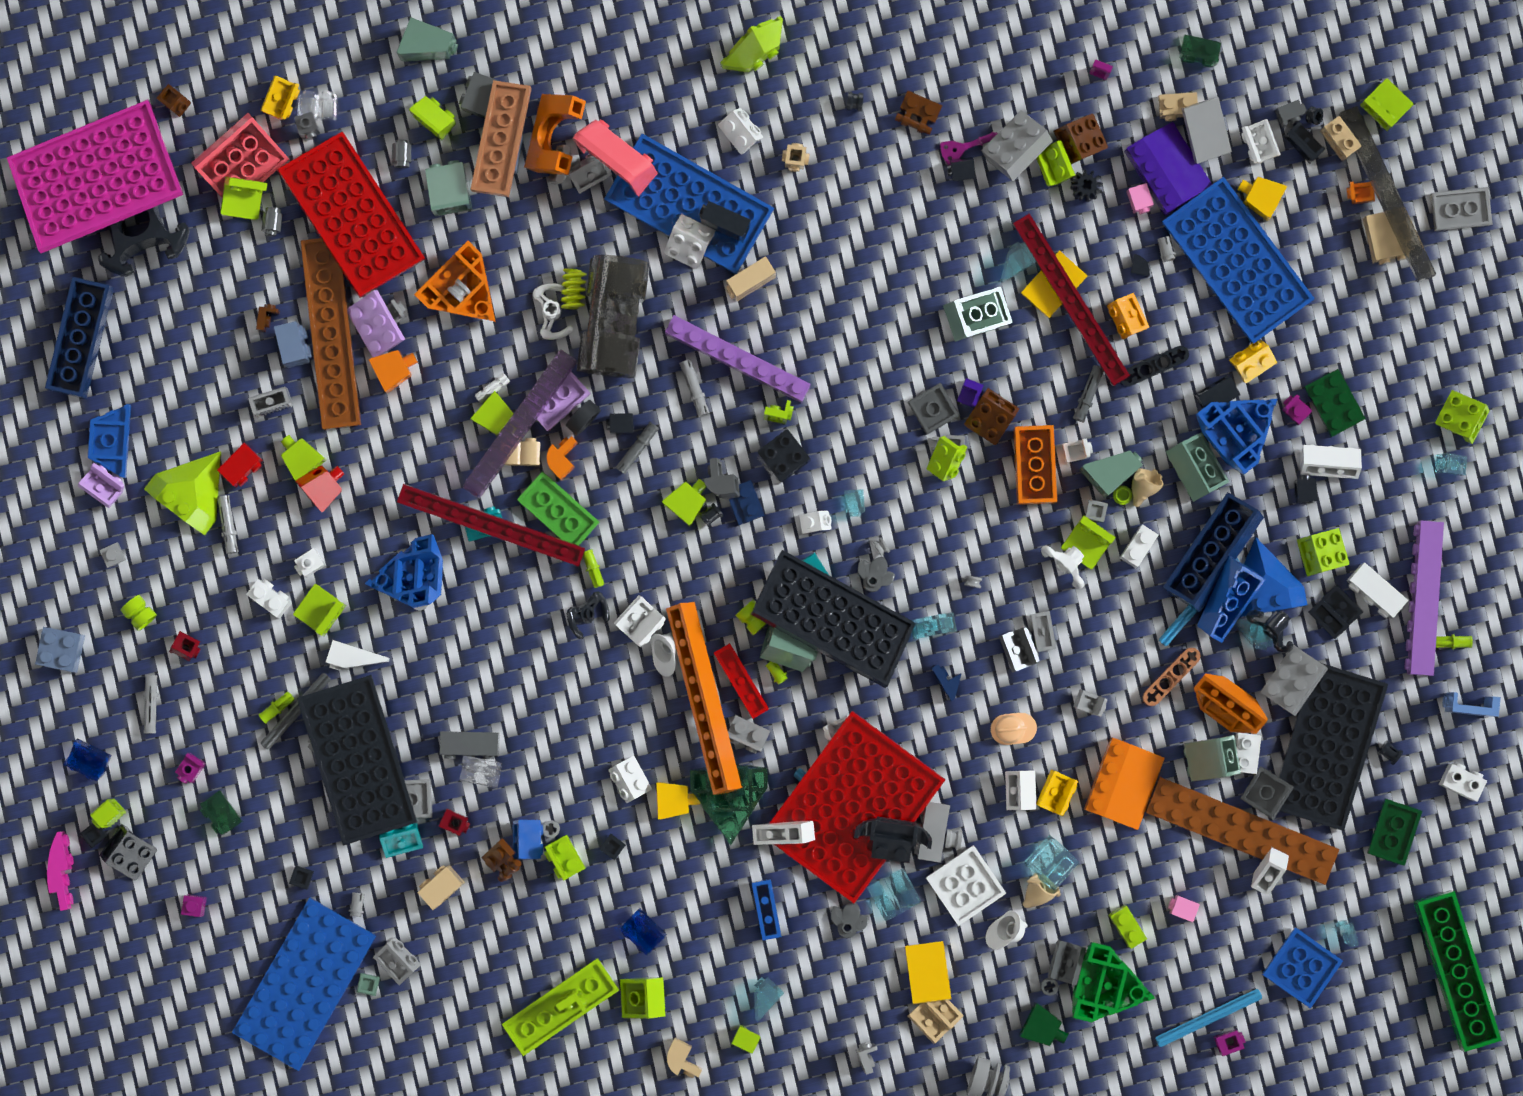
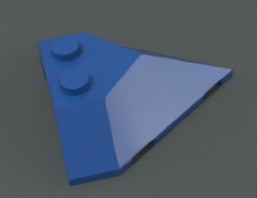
[1196,399,1277,475]
[365,534,443,608]
[1239,537,1307,618]

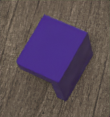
[957,378,984,408]

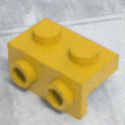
[260,75,300,120]
[1229,339,1277,384]
[1036,769,1078,816]

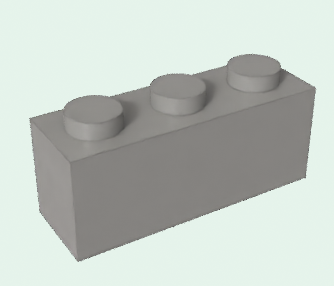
[914,802,950,863]

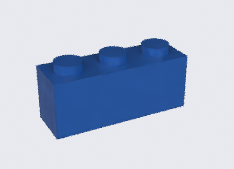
[752,879,782,940]

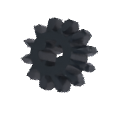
[1070,169,1103,202]

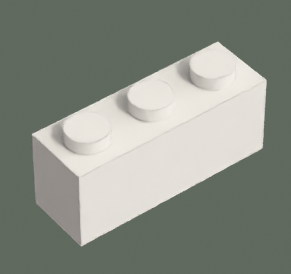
[1300,445,1362,479]
[1347,563,1409,619]

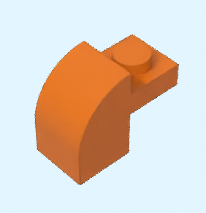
[547,436,578,481]

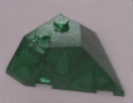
[690,765,768,845]

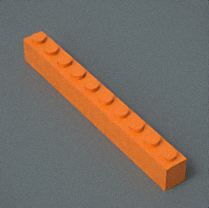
[666,602,742,795]

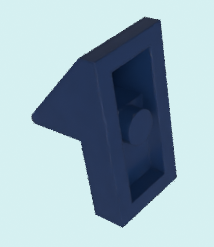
[931,664,962,701]

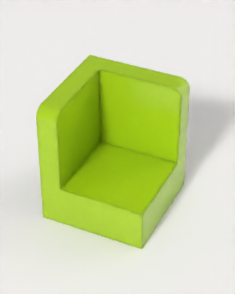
[732,1025,760,1054]

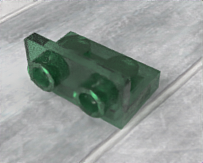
[1179,34,1222,67]
[200,790,243,835]

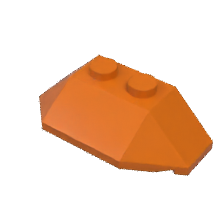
[1194,673,1268,734]

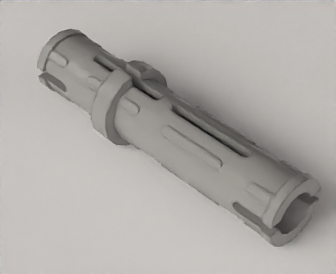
[679,359,710,417]
[217,495,239,554]
[143,675,159,733]

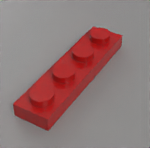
[714,643,769,719]

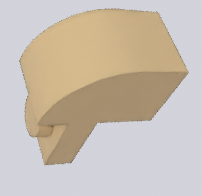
[667,1038,702,1078]

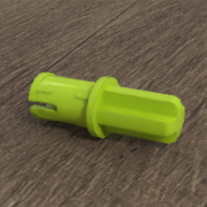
[583,549,604,588]
[1436,634,1473,649]
[258,692,295,724]

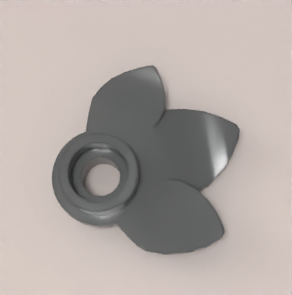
[858,557,895,592]
[831,902,869,939]

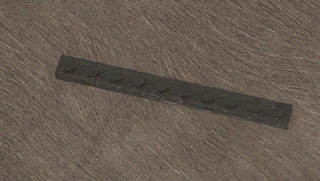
[1339,106,1436,283]

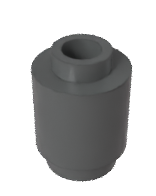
[392,140,411,168]
[261,207,282,237]

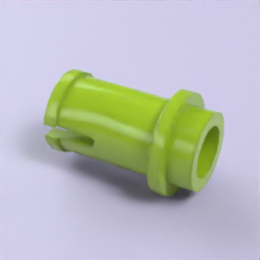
[765,662,788,685]

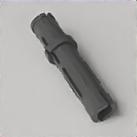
[1073,365,1104,423]
[616,422,659,474]

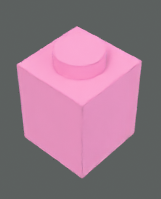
[1127,183,1154,215]
[1168,895,1200,922]

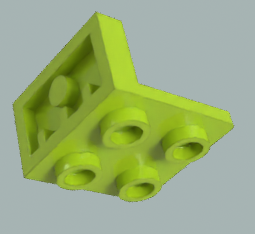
[1360,78,1413,131]
[220,176,267,220]
[1435,390,1490,444]
[1061,516,1116,569]
[1297,528,1349,576]
[293,584,347,636]
[544,835,586,881]

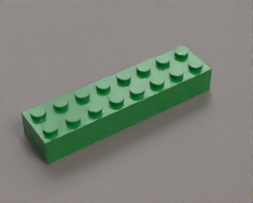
[1413,890,1502,1052]

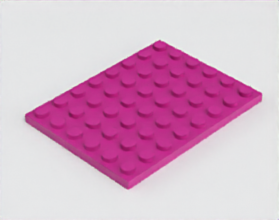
[7,100,183,253]

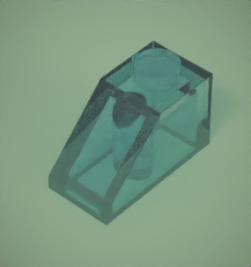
[1000,242,1036,283]
[911,612,957,639]
[1235,619,1273,650]
[754,976,784,1021]

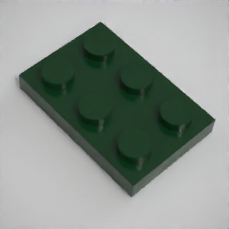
[1304,369,1366,437]
[1367,798,1422,866]

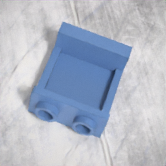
[1442,692,1501,717]

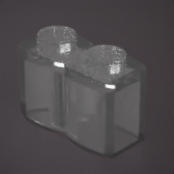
[298,91,338,120]

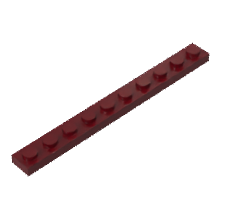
[1013,213,1130,386]
[397,484,585,566]

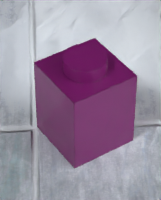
[181,894,207,917]

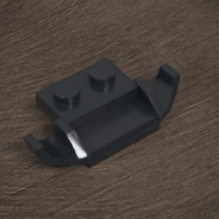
[854,816,932,863]

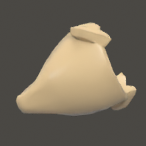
[1132,468,1164,507]
[1023,873,1061,908]

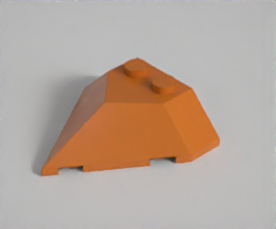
[414,241,496,322]

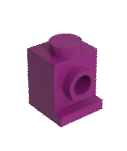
[175,753,206,784]
[1214,1029,1246,1056]

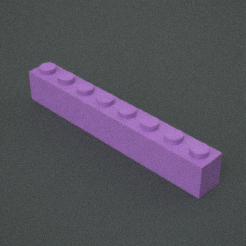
[665,315,811,403]
[1404,520,1444,676]

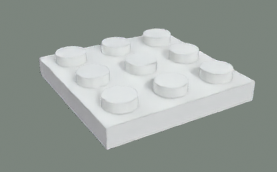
[926,845,1006,926]

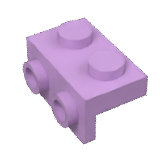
[78,463,124,508]

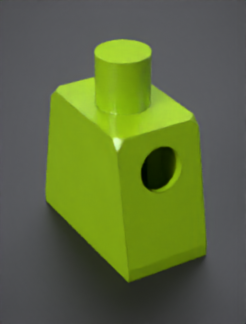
[471,391,519,437]
[281,435,327,481]
[662,479,707,526]

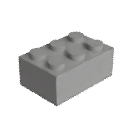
[981,110,1053,181]
[1260,645,1328,716]

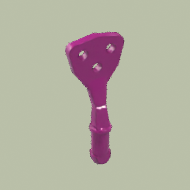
[940,132,998,165]

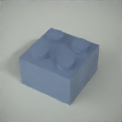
[274,321,312,368]
[35,627,85,673]

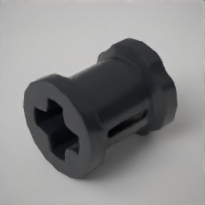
[698,503,724,528]
[1377,740,1403,765]

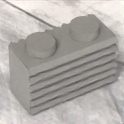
[248,387,293,417]

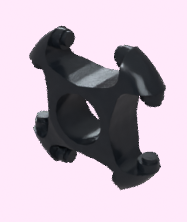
[98,206,190,277]

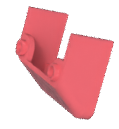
[573,119,658,197]

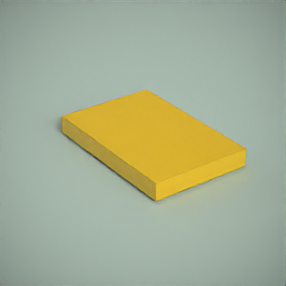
[1021,250,1087,318]
[905,941,951,1004]

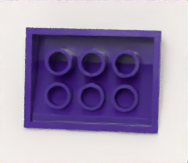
[1124,122,1213,216]

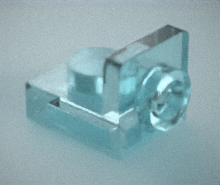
[1435,453,1467,476]
[844,489,865,517]
[1332,920,1359,947]

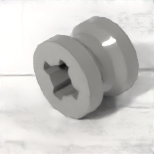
[447,279,471,303]
[944,829,962,850]

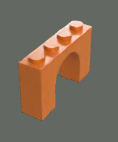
[524,94,586,175]

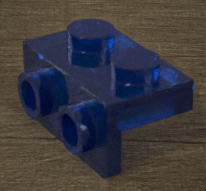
[64,738,112,781]
[619,908,667,956]

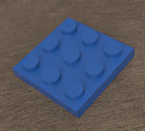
[1262,927,1343,1009]

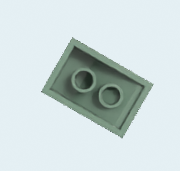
[943,287,1013,342]

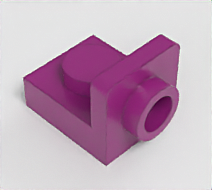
[1282,395,1312,425]

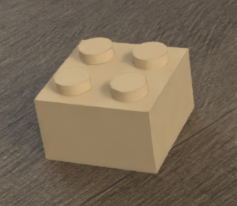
[417,865,465,910]

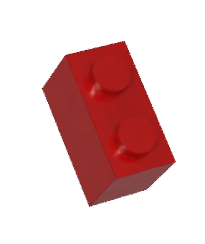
[217,443,263,487]

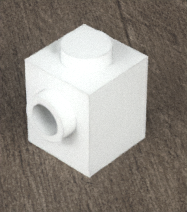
[294,548,326,577]

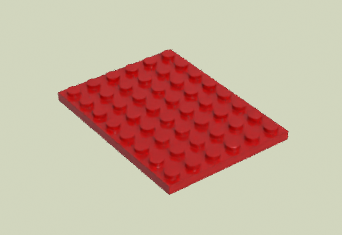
[769,711,946,903]

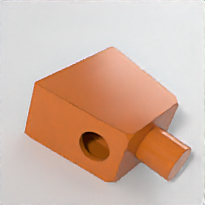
[369,350,418,393]

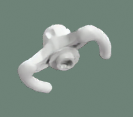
[533,283,573,340]
[1041,546,1085,589]

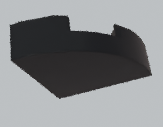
[1130,254,1150,277]

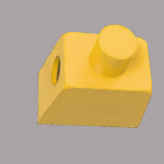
[1237,177,1287,221]
[656,782,700,819]

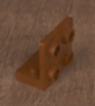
[1053,113,1108,164]
[964,388,1020,445]

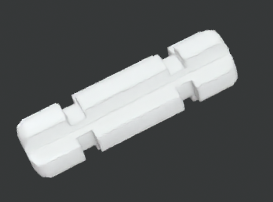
[475,374,510,403]

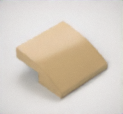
[908,1000,964,1044]

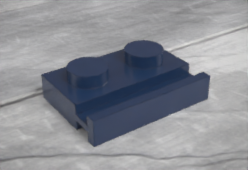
[729,480,765,526]

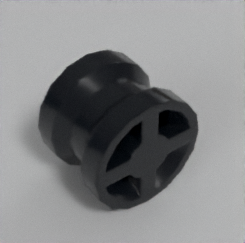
[847,91,864,112]

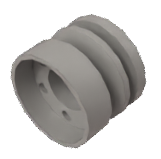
[967,1057,1010,1096]

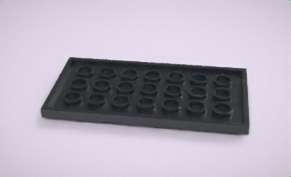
[750,550,916,688]
[1279,663,1388,831]
[297,675,418,846]

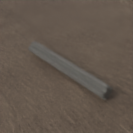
[261,673,331,749]

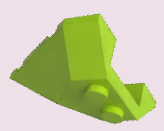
[720,16,783,72]
[144,451,221,535]

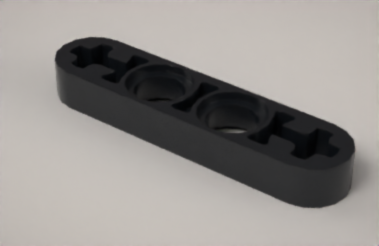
[1120,346,1189,387]

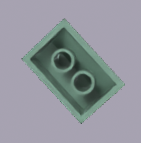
[1165,432,1229,502]

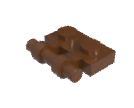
[895,91,943,135]
[481,838,521,882]

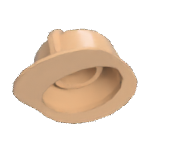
[991,713,1037,745]

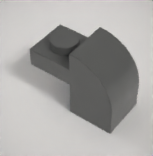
[704,458,740,499]

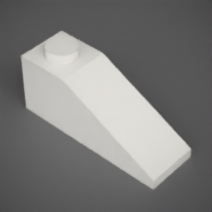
[326,640,390,671]
[752,821,815,845]

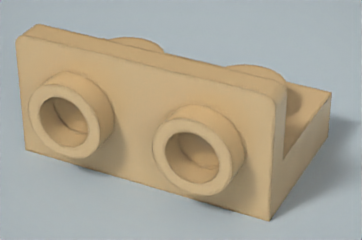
[1158,92,1198,121]
[1320,116,1361,161]

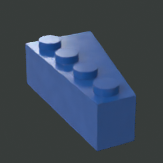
[1197,556,1266,643]

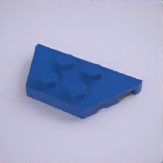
[88,404,131,478]

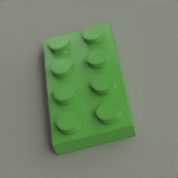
[517,471,600,545]

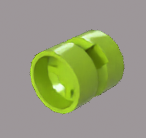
[120,595,157,631]
[735,599,767,635]

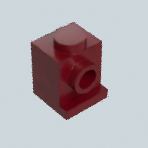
[169,631,201,662]
[439,808,471,836]

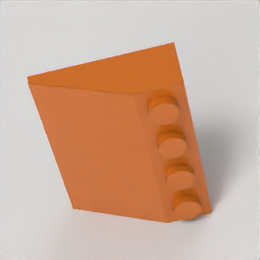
[1084,737,1165,830]

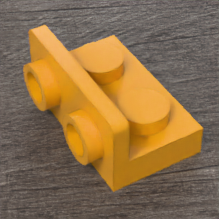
[1107,293,1149,339]

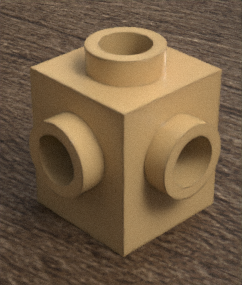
[782,143,810,172]

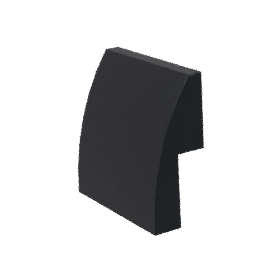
[1308,584,1364,639]

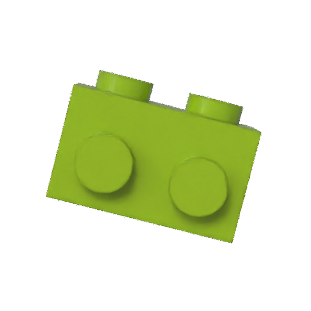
[926,436,967,481]

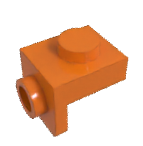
[1347,181,1375,204]

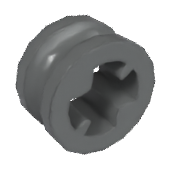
[1040,978,1058,996]

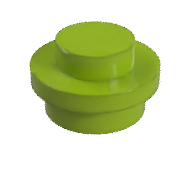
[1113,486,1132,505]

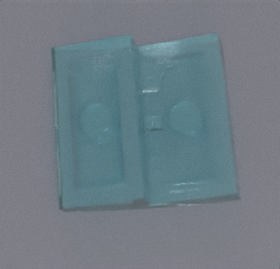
[1025,835,1079,891]
[867,868,921,921]

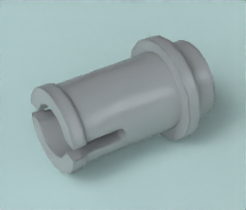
[1157,236,1176,262]
[348,892,365,917]

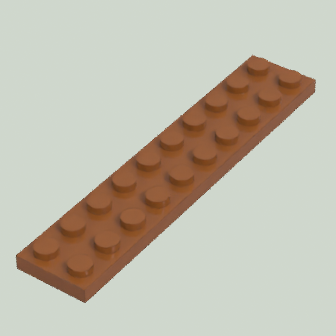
[301,238,361,430]
[1145,777,1340,885]

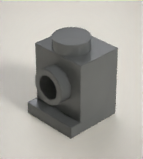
[1275,99,1307,128]

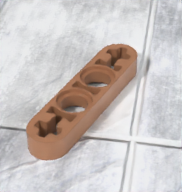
[1142,648,1200,706]

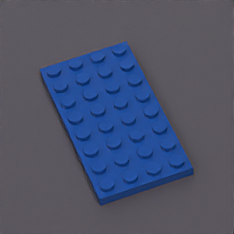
[604,134,774,274]
[1161,177,1315,344]
[232,897,377,1071]

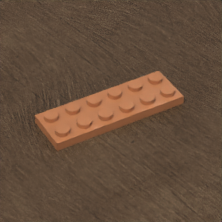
[470,80,532,197]

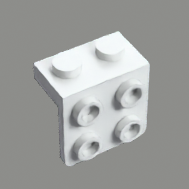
[664,214,716,269]
[614,595,666,647]

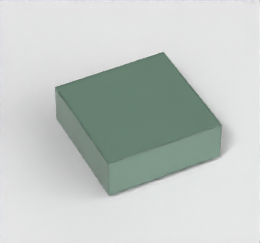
[357,973,380,996]

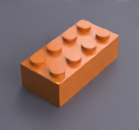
[1014,425,1057,505]

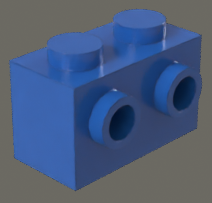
[513,820,543,860]

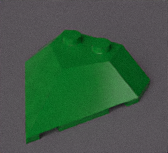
[1072,942,1155,1022]

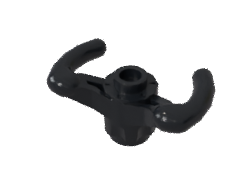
[566,591,610,639]
[1246,610,1294,653]

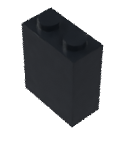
[699,201,751,243]

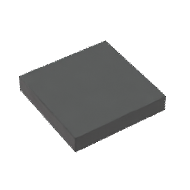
[907,383,960,435]
[1240,766,1294,820]

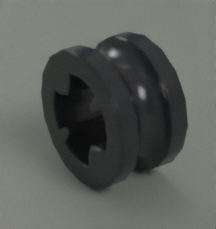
[1306,106,1323,125]

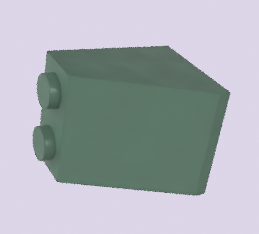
[396,17,458,62]
[425,160,472,217]
[1079,451,1143,498]
[759,625,818,672]
[1184,735,1241,782]

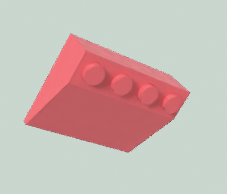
[191,113,289,197]

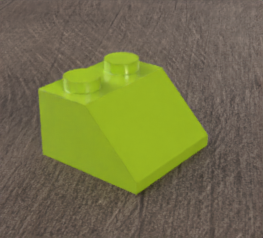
[409,96,456,141]
[620,977,665,1019]

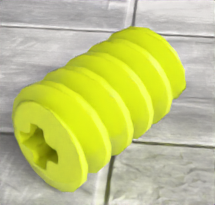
[561,269,587,309]

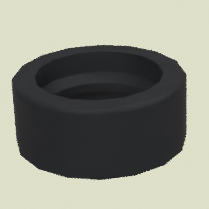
[566,400,601,436]

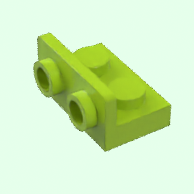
[1036,140,1076,187]
[764,400,794,425]
[556,988,588,1012]

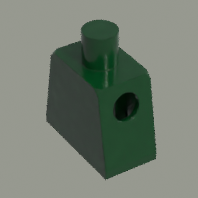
[1019,1002,1068,1046]

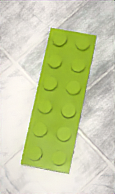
[502,958,619,1056]

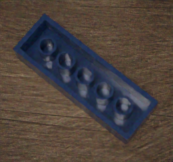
[45,277,114,399]
[1163,492,1264,612]

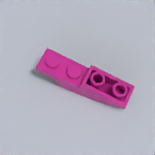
[47,831,74,911]

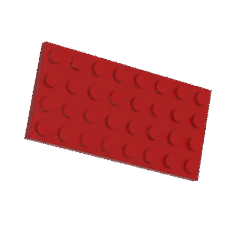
[277,131,425,298]

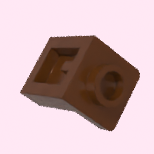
[156,84,191,117]
[256,304,280,332]

